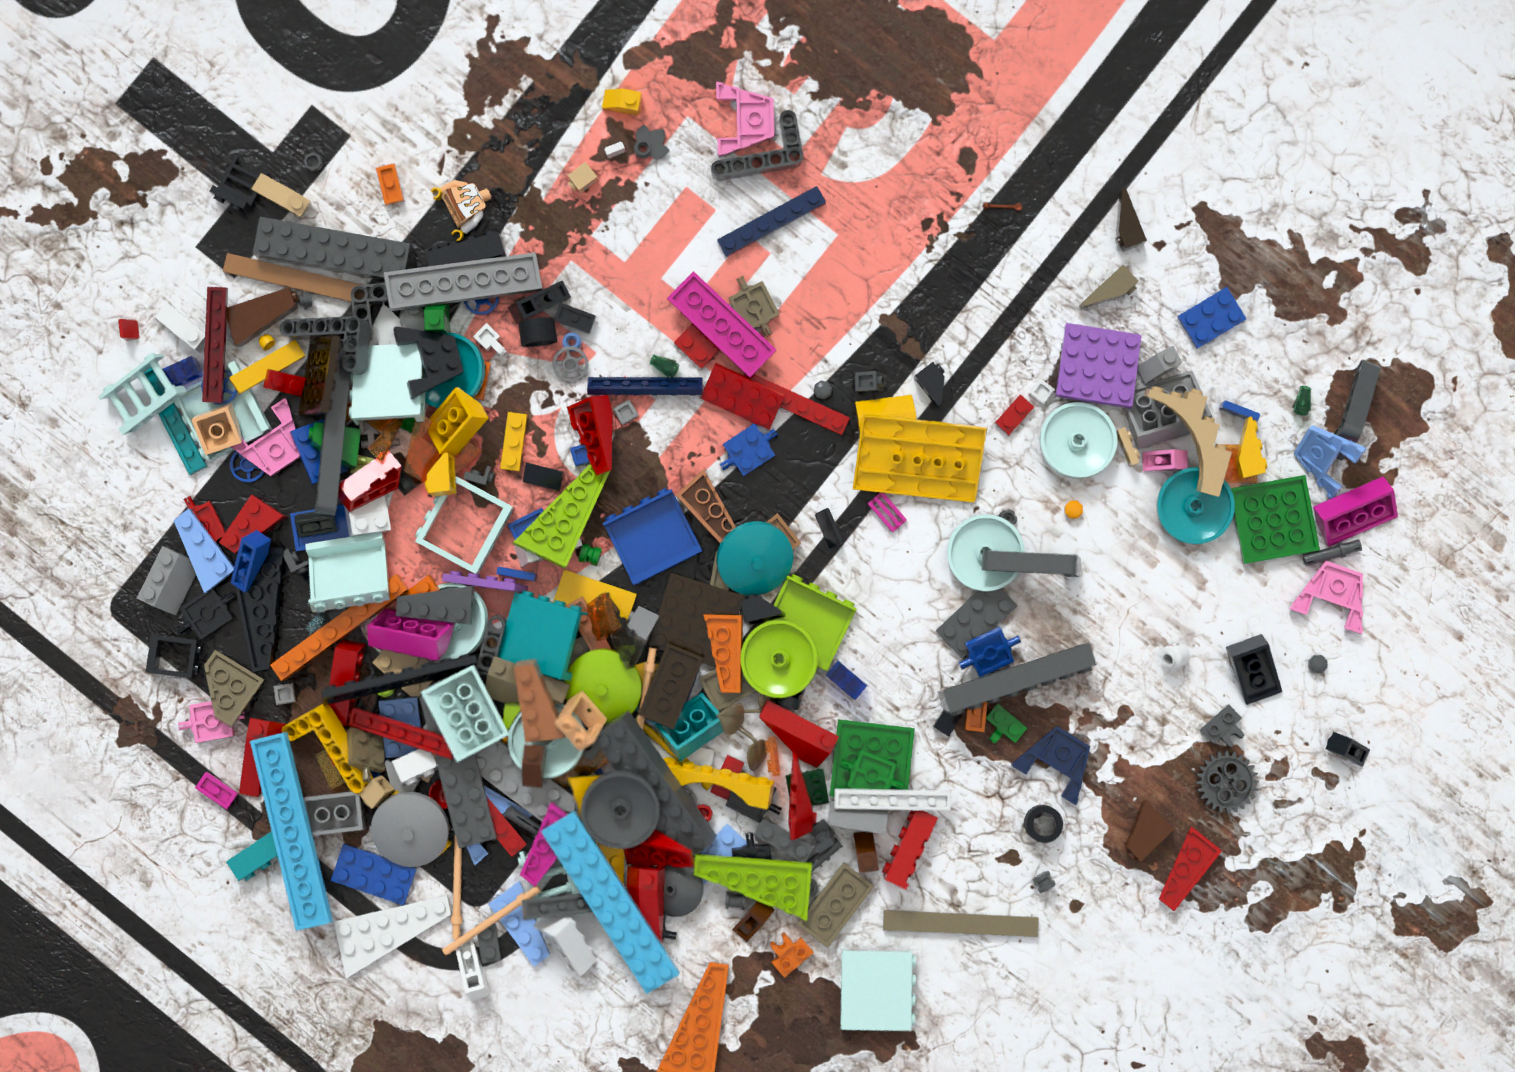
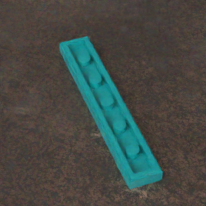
[144,367,208,475]

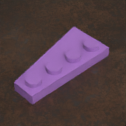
[442,571,528,593]

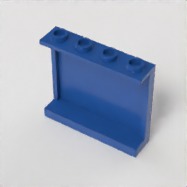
[603,488,703,586]

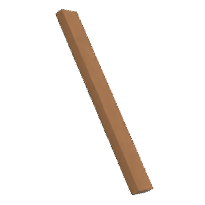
[223,253,375,307]

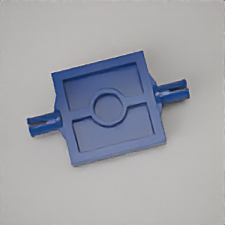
[720,423,778,476]
[958,627,1021,677]

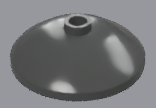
[655,865,704,917]

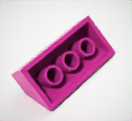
[1313,477,1398,547]
[367,608,455,661]

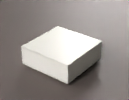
[605,142,626,159]
[1028,378,1055,405]

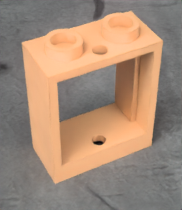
[554,690,607,751]

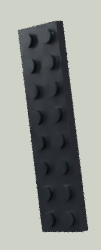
[321,654,477,706]

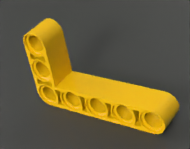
[282,704,373,794]

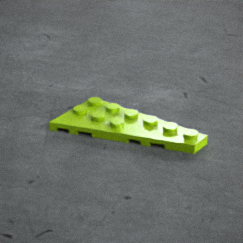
[512,463,610,569]
[694,854,812,921]

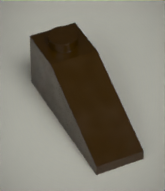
[1115,188,1147,252]

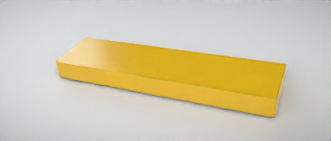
[229,340,305,395]

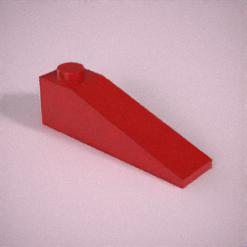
[567,395,613,475]
[759,700,839,768]
[239,718,287,797]
[788,752,817,840]
[623,829,695,868]

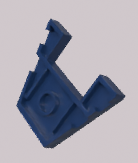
[1011,726,1090,805]

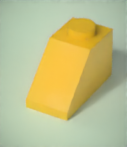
[602,89,642,116]
[425,453,456,497]

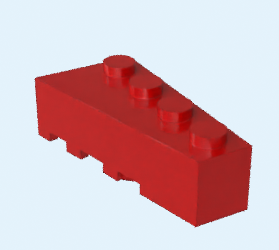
[882,810,938,890]

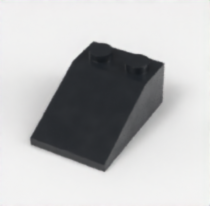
[1226,634,1283,705]

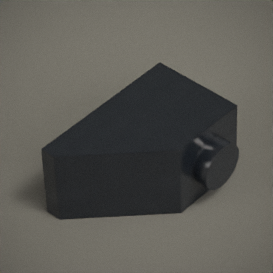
[914,362,945,408]
[740,594,786,625]
[1325,731,1370,767]

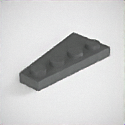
[396,585,475,624]

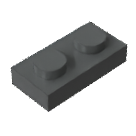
[476,923,502,964]

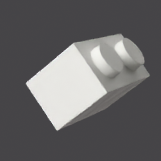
[392,749,438,786]

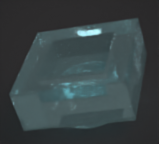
[305,612,324,634]

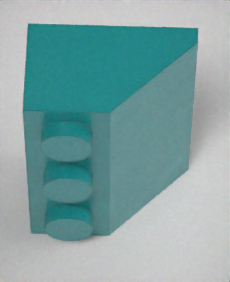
[655,692,724,762]

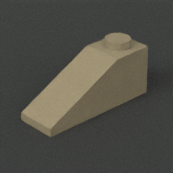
[1079,265,1138,309]

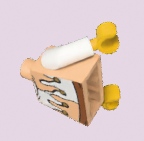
[431,180,491,241]

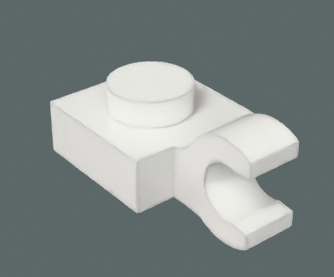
[473,323,507,356]

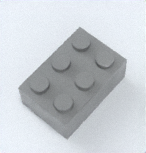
[303,791,367,836]

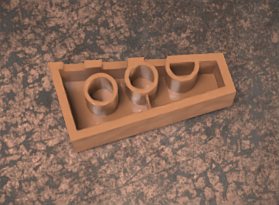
[676,469,736,544]
[514,659,565,743]

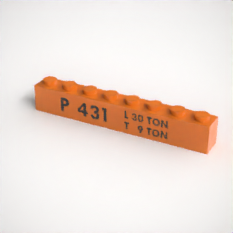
[270,574,409,681]

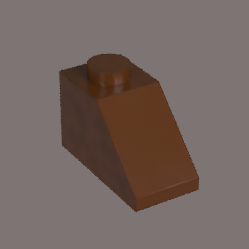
[522,744,547,788]
[853,831,879,873]
[732,901,775,942]

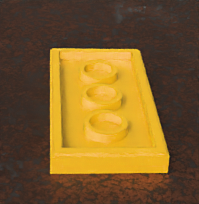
[553,570,637,629]

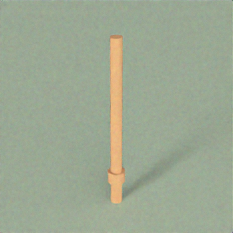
[637,648,657,730]
[451,836,462,940]
[442,885,541,956]

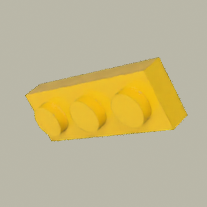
[500,412,528,472]

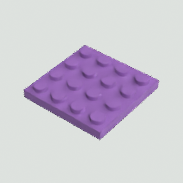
[1055,323,1141,409]

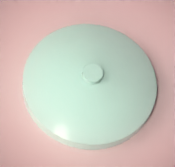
[1039,402,1117,479]
[947,514,1025,592]
[438,583,488,660]
[508,704,585,779]

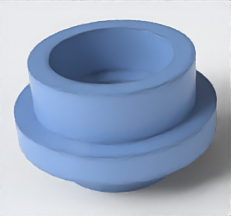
[562,333,582,352]

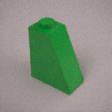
[424,303,450,334]
[308,422,361,470]

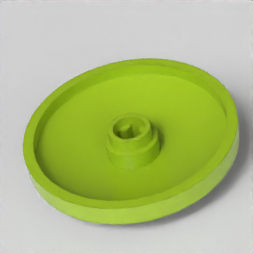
[740,620,818,698]
[564,648,642,725]

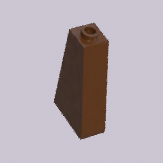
[227,287,299,347]

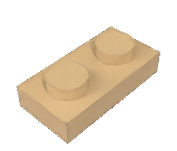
[1116,427,1140,467]

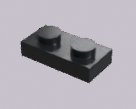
[554,302,596,334]

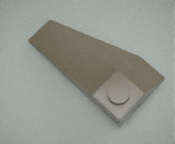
[485,656,570,704]

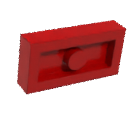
[263,369,306,396]
[995,394,1034,436]

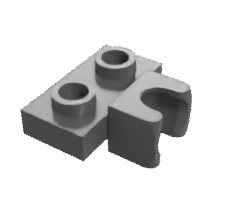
[1200,704,1245,749]

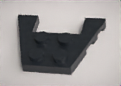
[393,327,464,399]

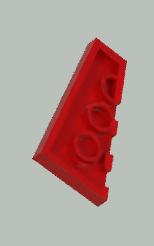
[1159,826,1222,911]

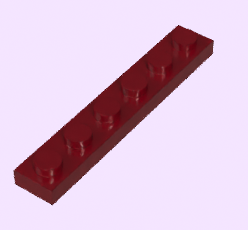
[202,287,228,403]

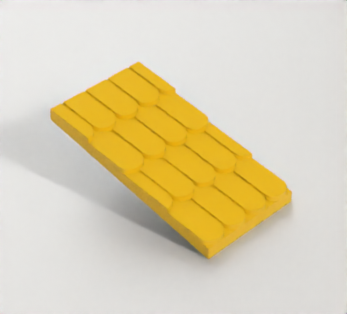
[852,414,988,503]

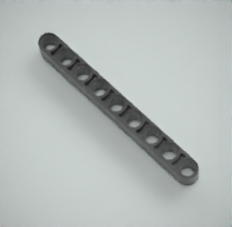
[315,348,350,515]

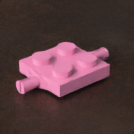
[178,701,245,743]

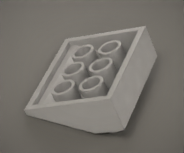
[1124,370,1212,449]

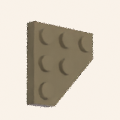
[204,650,264,728]

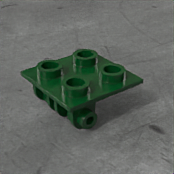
[785,768,829,806]

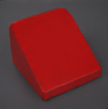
[118,319,140,341]

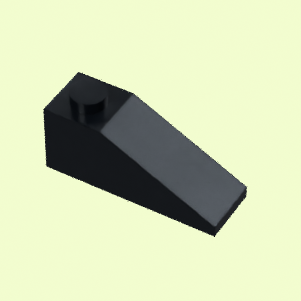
[508,280,571,324]

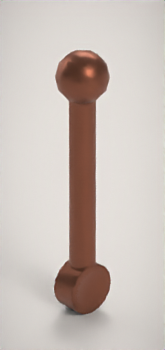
[982,202,1022,211]

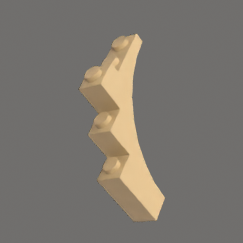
[1144,386,1232,497]

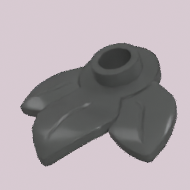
[634,125,669,159]

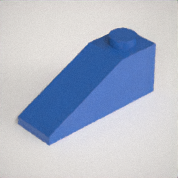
[231,530,271,593]

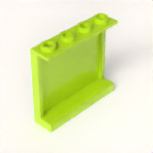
[765,574,857,671]

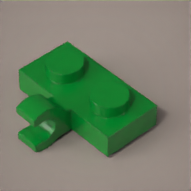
[986,703,1027,743]

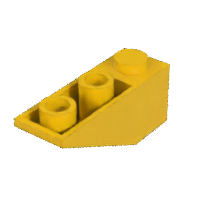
[1235,416,1267,479]

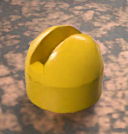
[259,334,276,351]

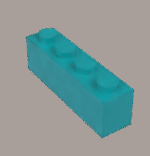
[226,831,279,881]

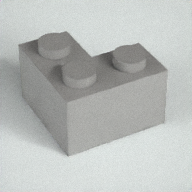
[615,606,659,665]

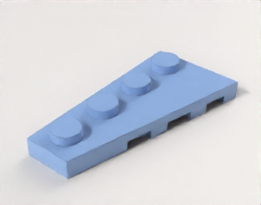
[174,509,234,593]
[694,824,746,885]
[488,881,550,966]

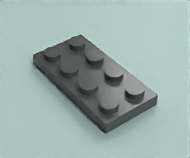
[935,589,1018,659]

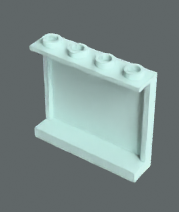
[349,343,425,425]
[174,361,272,462]
[305,532,390,612]
[840,949,916,1031]

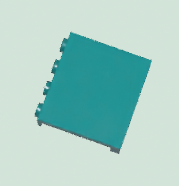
[498,590,588,681]

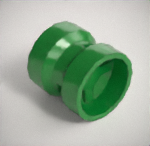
[578,543,602,566]

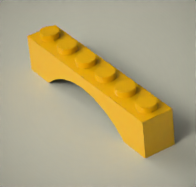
[663,757,775,809]

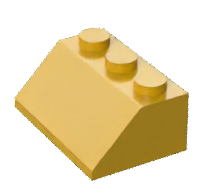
[424,387,489,456]
[855,395,917,436]

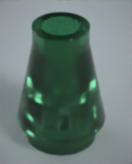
[650,354,679,377]
[1292,386,1311,416]

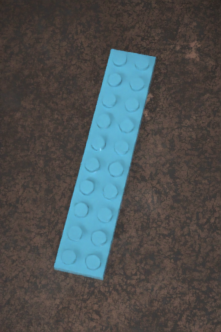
[250,732,333,931]
[541,810,680,994]

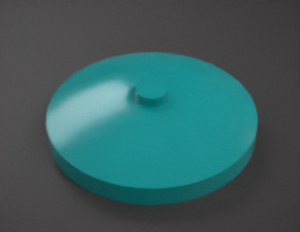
[425,333,485,408]
[1156,467,1235,544]
[716,521,793,595]

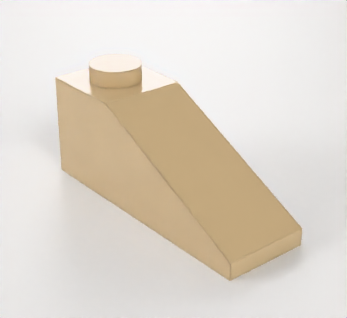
[251,173,311,219]

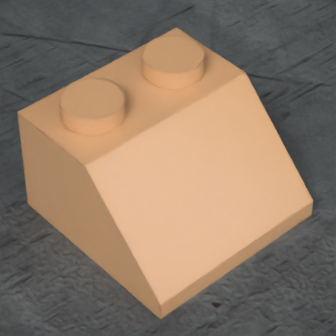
[191,403,242,455]

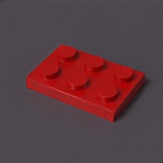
[674,324,720,369]

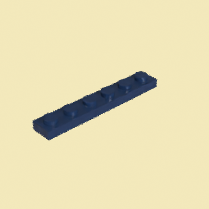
[717,186,826,257]
[587,377,703,396]

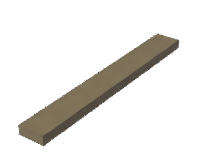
[883,910,1039,937]

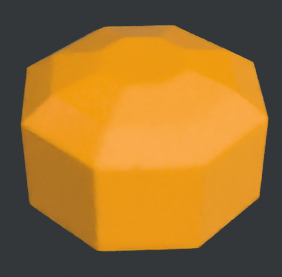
[1064,501,1083,519]

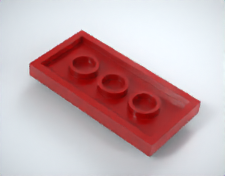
[700,363,785,430]

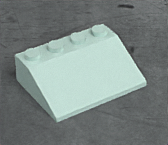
[421,665,509,762]

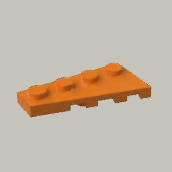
[704,614,743,693]

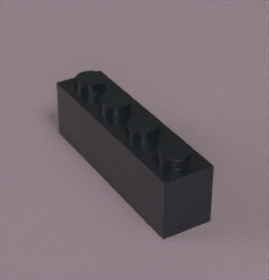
[425,230,507,266]

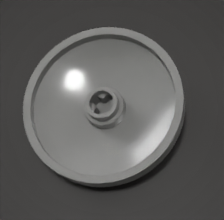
[371,792,450,867]

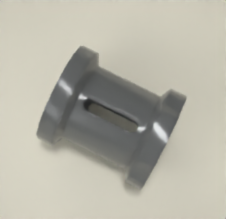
[725,891,745,910]

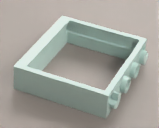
[415,476,514,574]

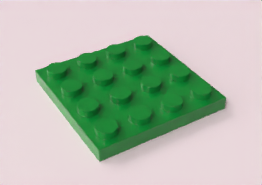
[1231,475,1320,564]
[829,719,915,797]

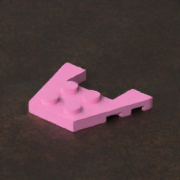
[716,82,774,157]
[231,398,300,477]
[1289,561,1363,634]

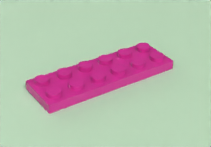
[667,271,776,378]

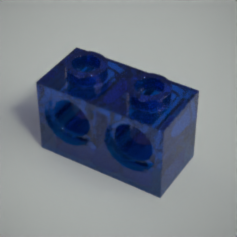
[162,356,203,389]
[825,661,867,700]

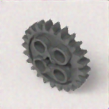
[1195,750,1259,814]

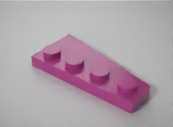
[520,802,567,887]

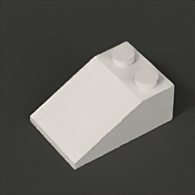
[341,480,391,537]

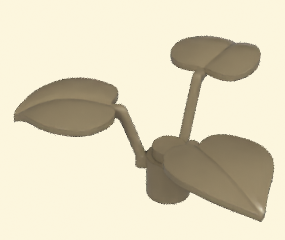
[717,693,778,771]

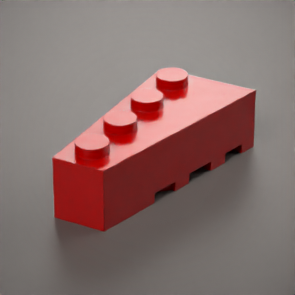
[329,639,366,726]

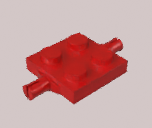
[175,496,226,542]

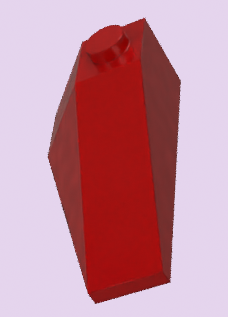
[626,866,665,944]

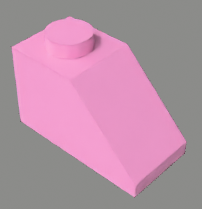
[1142,449,1188,471]

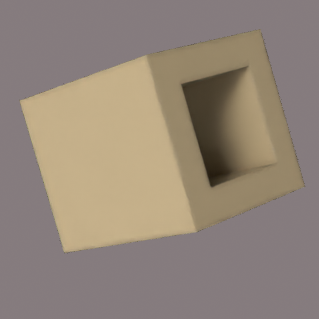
[567,162,598,194]
[359,776,395,809]

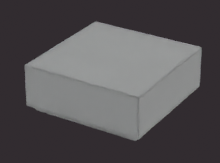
[613,399,639,425]
[273,683,296,705]

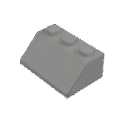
[137,546,196,616]
[827,800,888,834]

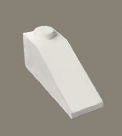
[155,302,205,352]
[456,938,490,1001]

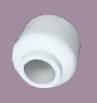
[1161,642,1190,670]

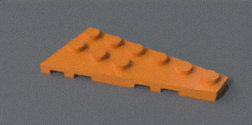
[656,962,729,1072]

